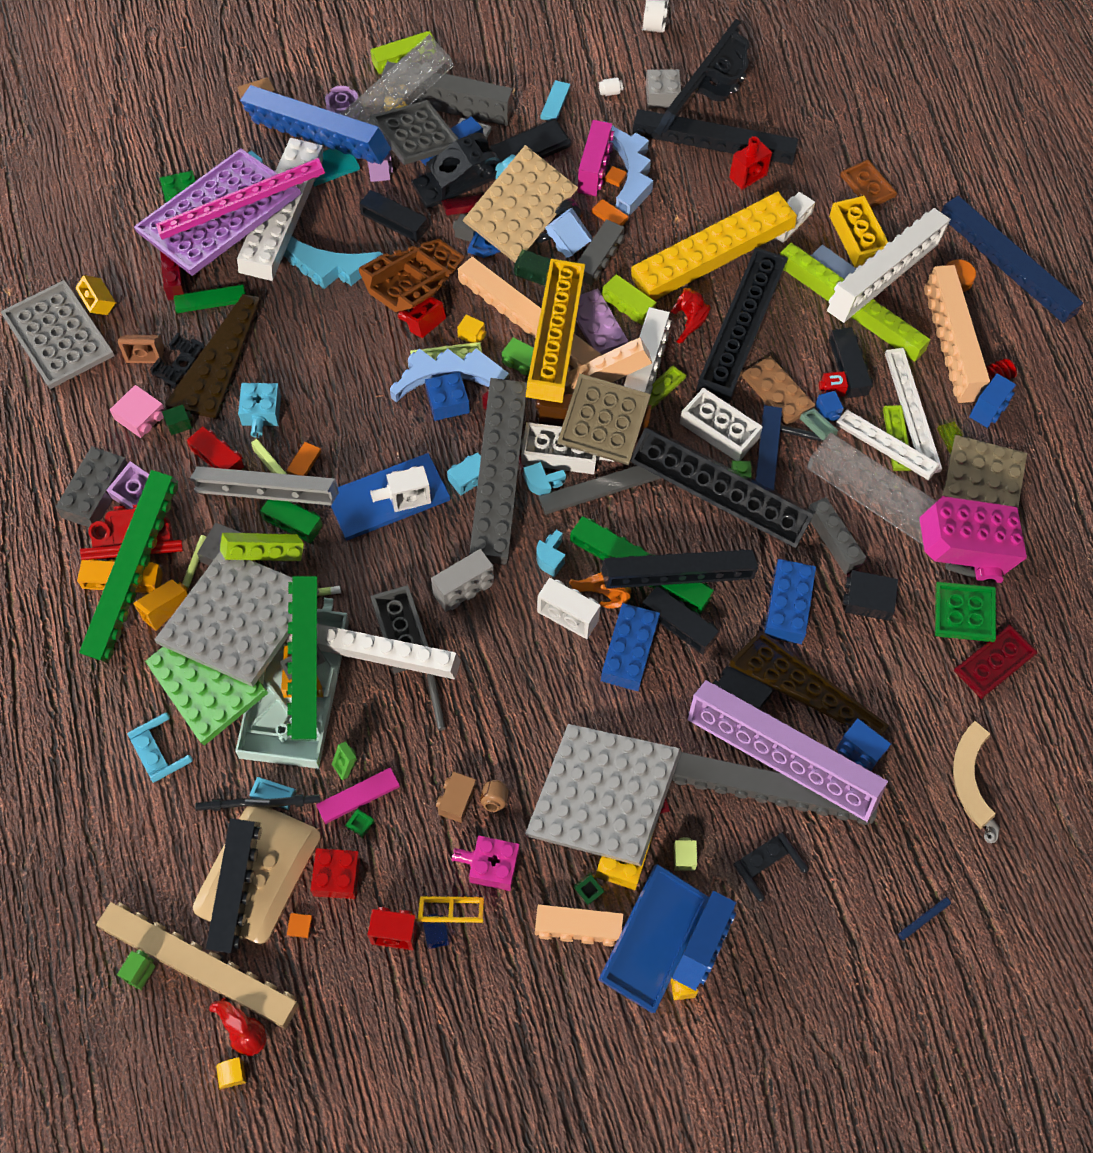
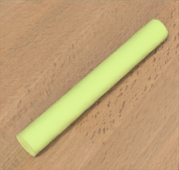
[182,535,206,589]

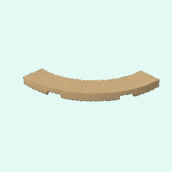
[953,721,996,829]

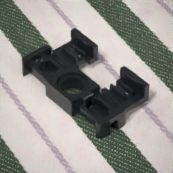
[150,333,205,389]

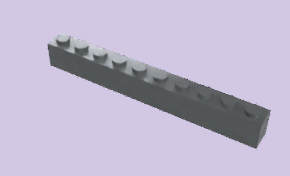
[671,752,878,825]

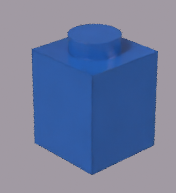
[815,391,843,421]

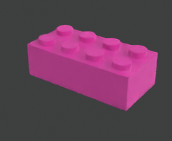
[577,120,615,196]

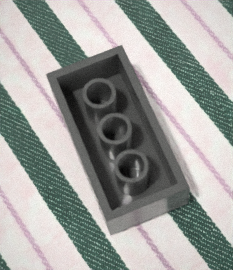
[55,446,128,528]
[370,585,428,674]

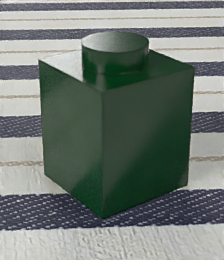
[162,404,193,436]
[574,872,604,905]

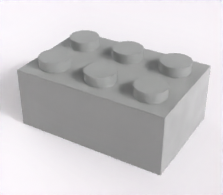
[431,549,494,612]

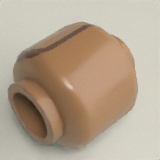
[480,780,509,812]

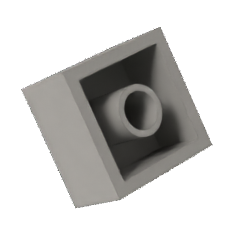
[646,69,681,108]

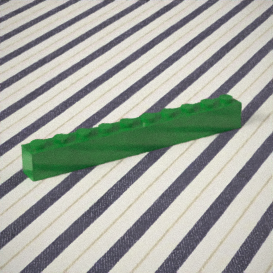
[79,470,179,663]

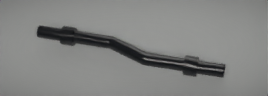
[195,794,321,811]

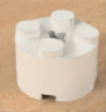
[642,0,668,33]

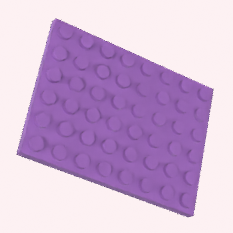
[134,148,301,276]

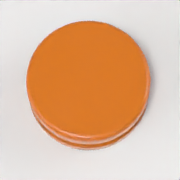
[946,259,976,292]

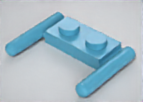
[127,713,193,783]

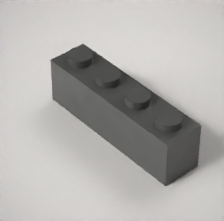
[577,219,625,286]
[808,497,866,575]

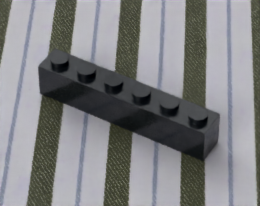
[206,818,262,953]

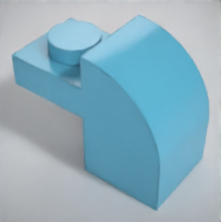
[522,462,566,496]
[536,530,565,578]

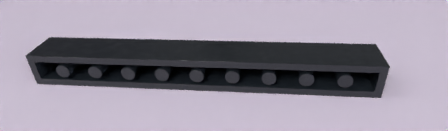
[632,109,798,165]

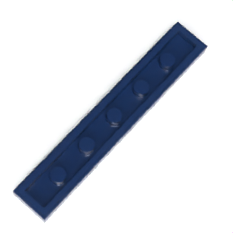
[755,405,782,490]

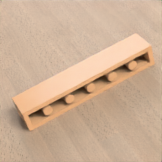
[564,337,652,394]

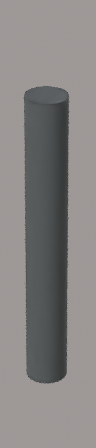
[427,674,446,731]

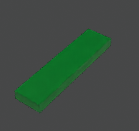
[174,285,245,313]

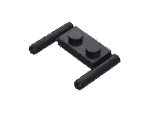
[733,832,809,902]

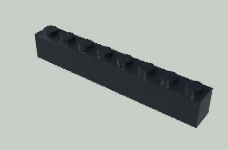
[601,549,759,589]

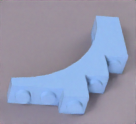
[611,125,653,216]
[390,348,509,402]

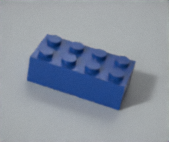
[764,559,816,644]
[601,603,660,692]
[672,891,737,991]

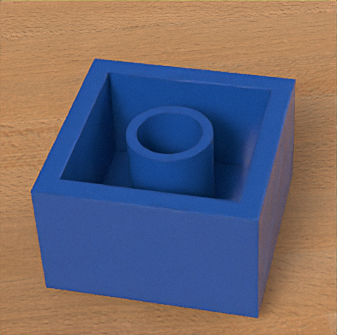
[425,372,469,421]
[969,373,1016,428]
[836,719,891,771]

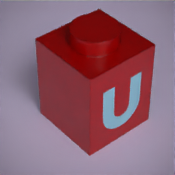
[819,372,848,397]

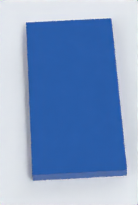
[330,453,450,541]
[598,865,709,1013]

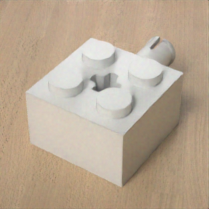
[370,466,431,512]

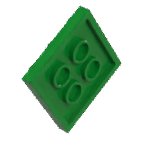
[935,582,996,642]

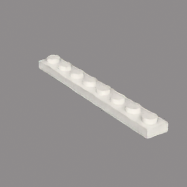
[885,348,942,473]

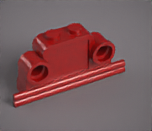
[80,504,183,560]

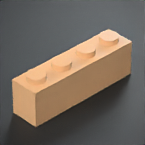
[535,905,623,947]

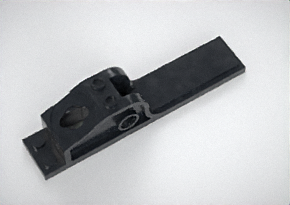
[655,19,749,135]
[411,119,572,209]

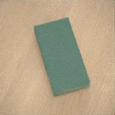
[800,408,838,441]

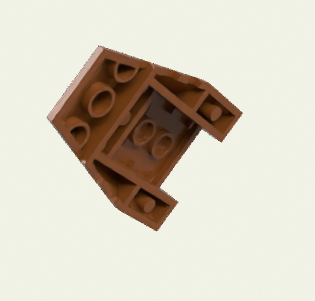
[359,239,465,312]

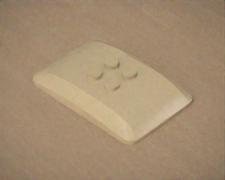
[193,806,321,944]

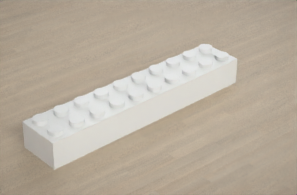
[237,138,323,281]
[827,208,951,323]

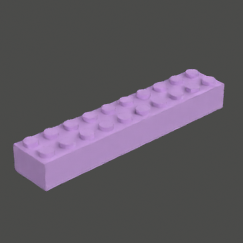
[688,680,888,822]

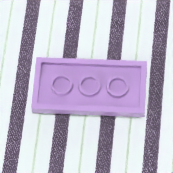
[576,289,628,354]

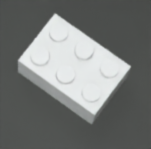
[537,578,601,639]

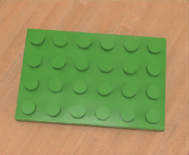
[145,647,268,746]

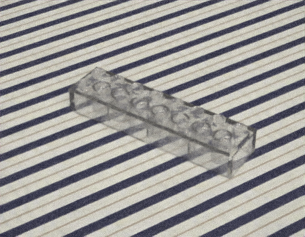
[341,34,454,125]
[807,433,936,545]

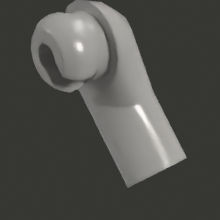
[984,819,1000,843]

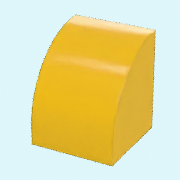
[216,1057,246,1089]

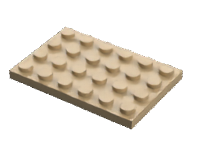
[463,145,578,264]

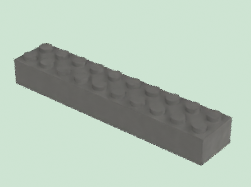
[469,378,527,565]

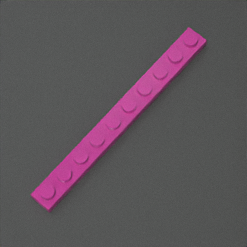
[156,158,325,240]

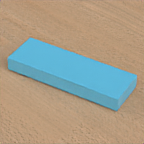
[541,80,570,121]

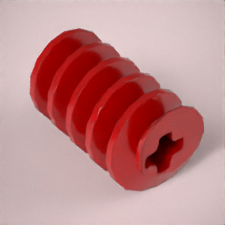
[986,358,1017,385]

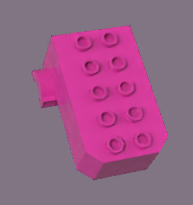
[919,496,1027,583]

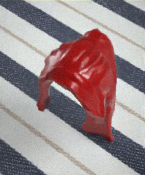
[671,288,710,344]
[209,997,267,1057]

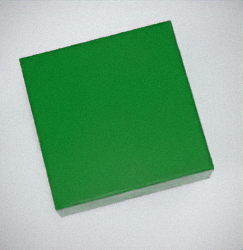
[345,808,375,838]

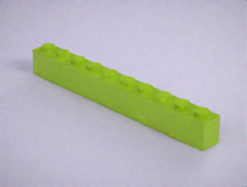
[780,243,930,362]

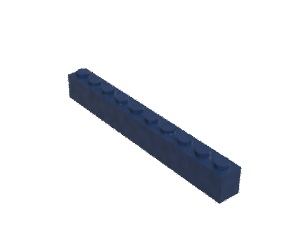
[941,196,1083,324]

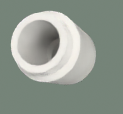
[599,77,623,96]

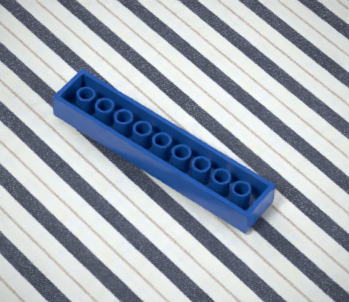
[240,85,391,165]

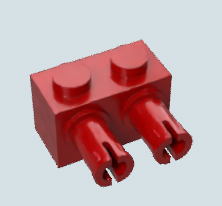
[398,297,446,338]

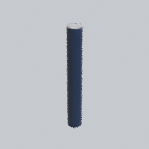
[898,897,951,941]

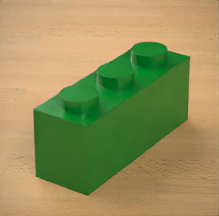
[260,500,323,544]

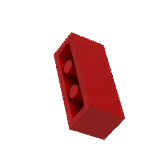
[186,426,244,470]

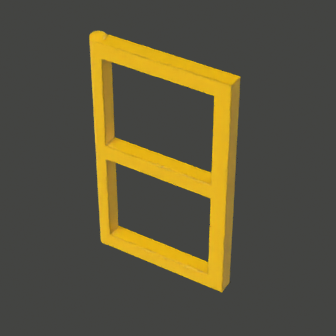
[417,896,484,923]

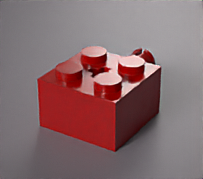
[729,136,772,190]

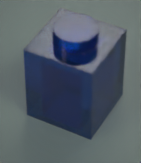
[423,914,449,950]

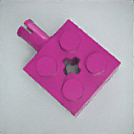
[452,836,519,891]

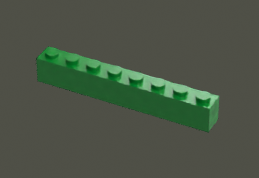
[570,516,714,615]
[287,576,317,741]

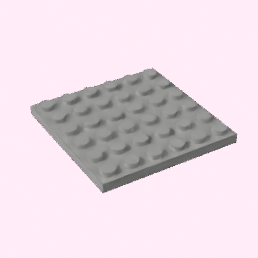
[154,552,319,687]
[525,724,681,866]

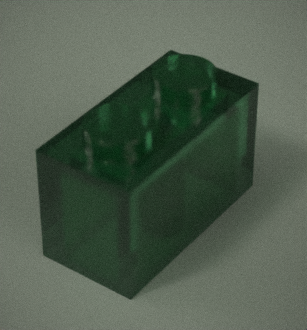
[514,249,551,286]

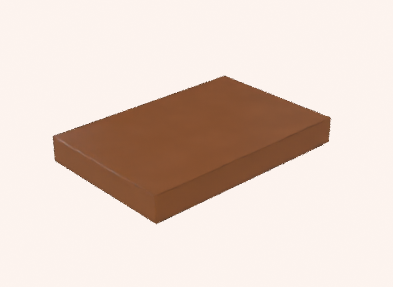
[840,160,897,208]

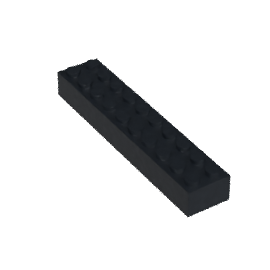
[696,247,788,404]
[630,426,815,548]

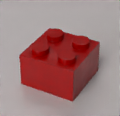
[310,848,361,899]
[368,907,418,950]

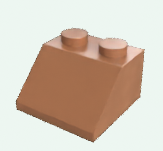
[118,334,164,363]

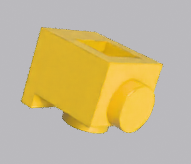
[670,978,698,1001]

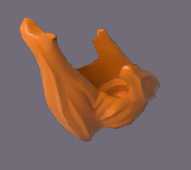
[569,572,631,609]

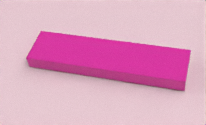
[316,768,400,824]

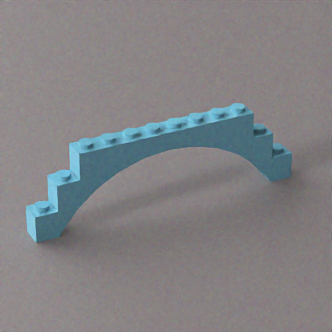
[248,150,382,289]

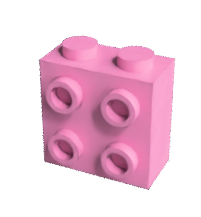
[110,385,165,438]

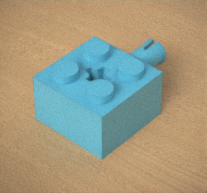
[238,383,281,438]

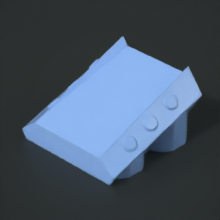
[545,208,593,258]

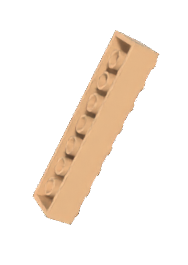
[924,265,990,403]

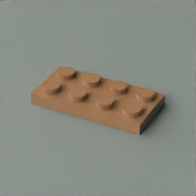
[742,356,815,426]

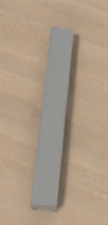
[190,466,339,505]

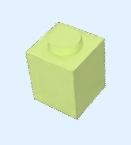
[673,837,697,871]

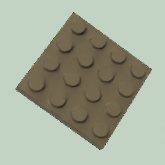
[557,373,651,465]
[942,435,1027,509]

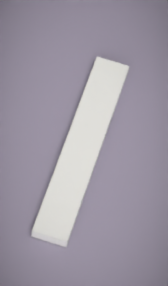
[836,410,940,480]

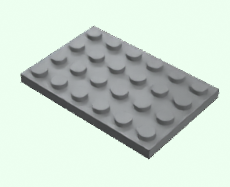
[0,280,115,389]

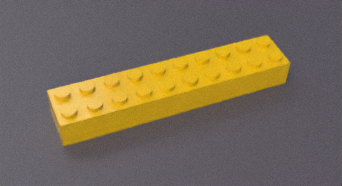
[631,192,797,301]
[526,259,585,403]

